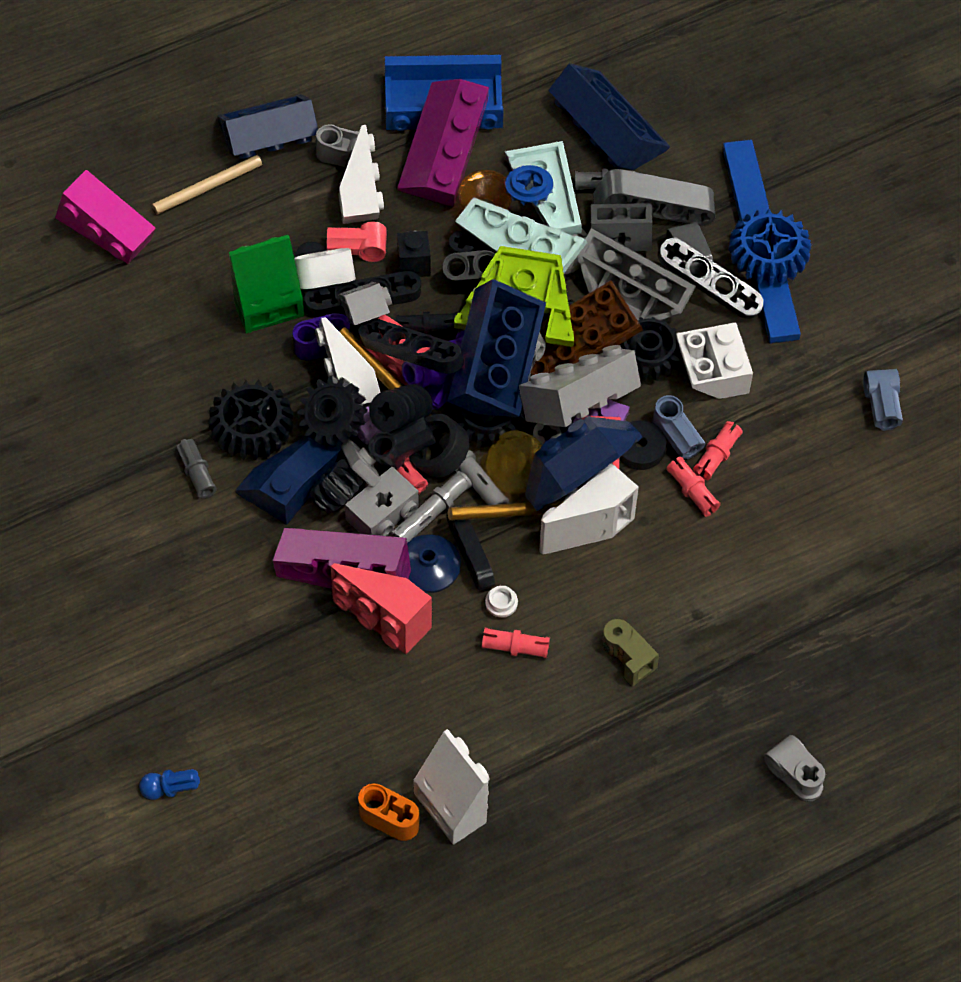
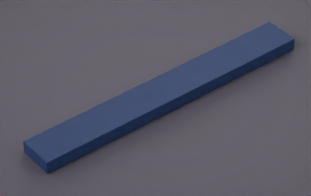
[723,140,801,343]

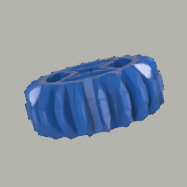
[729,208,811,286]

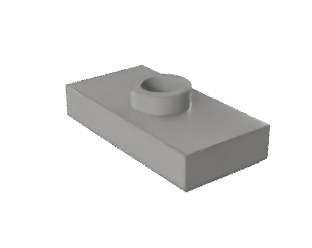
[341,438,381,487]

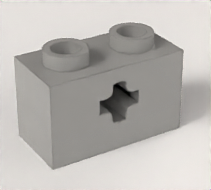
[338,282,392,325]
[345,467,419,536]

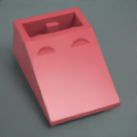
[331,563,432,654]

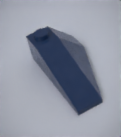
[235,435,359,525]

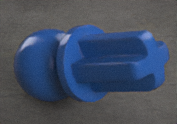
[139,769,200,800]

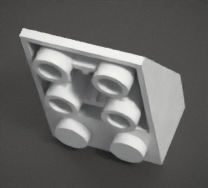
[539,463,639,555]
[414,729,490,845]

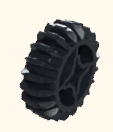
[208,379,294,461]

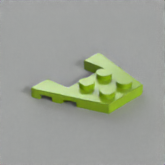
[454,246,574,347]

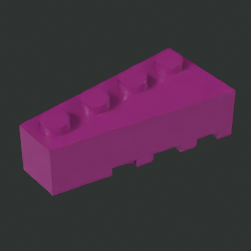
[273,528,411,589]

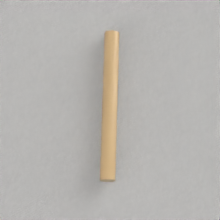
[152,155,262,215]

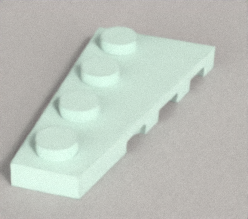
[505,141,582,235]
[455,197,587,273]

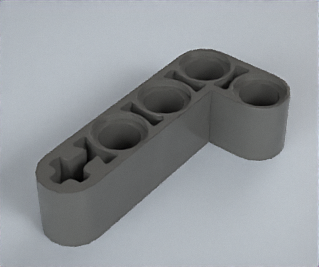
[593,169,716,226]

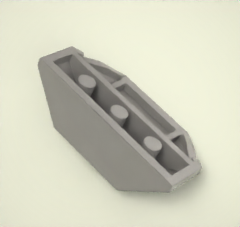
[577,228,696,321]

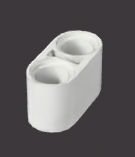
[294,248,356,289]

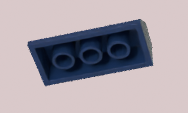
[548,63,670,170]
[447,279,546,418]

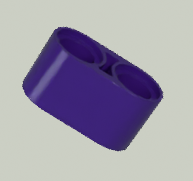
[293,313,350,361]

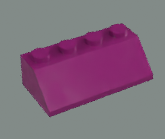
[397,79,489,207]

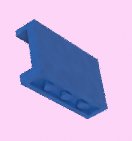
[385,55,504,131]

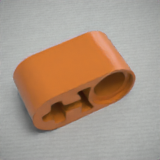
[358,783,419,841]

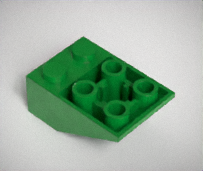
[229,235,304,334]

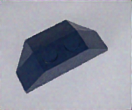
[525,416,642,511]

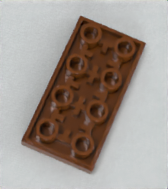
[529,280,643,381]

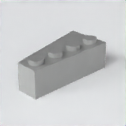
[519,345,641,427]

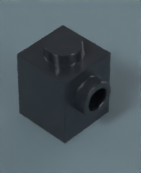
[397,231,431,277]

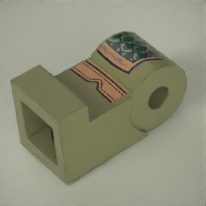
[602,619,659,687]

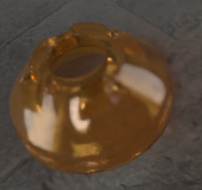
[459,170,512,210]

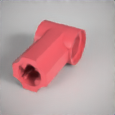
[327,222,387,262]

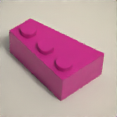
[55,170,156,264]

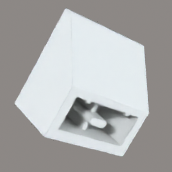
[676,322,753,399]

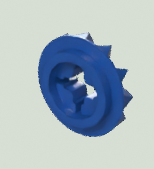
[505,165,553,206]

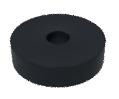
[619,420,666,470]

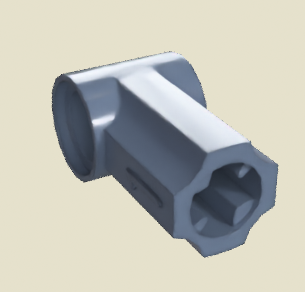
[863,369,903,431]
[652,395,705,460]

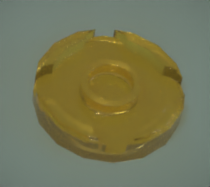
[486,430,542,495]

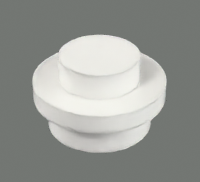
[485,586,518,618]

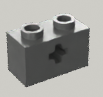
[591,203,652,252]

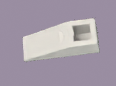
[338,125,384,224]
[315,317,381,408]

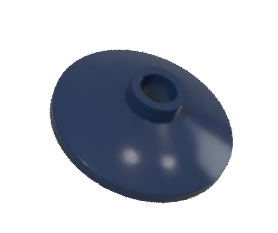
[407,535,461,593]

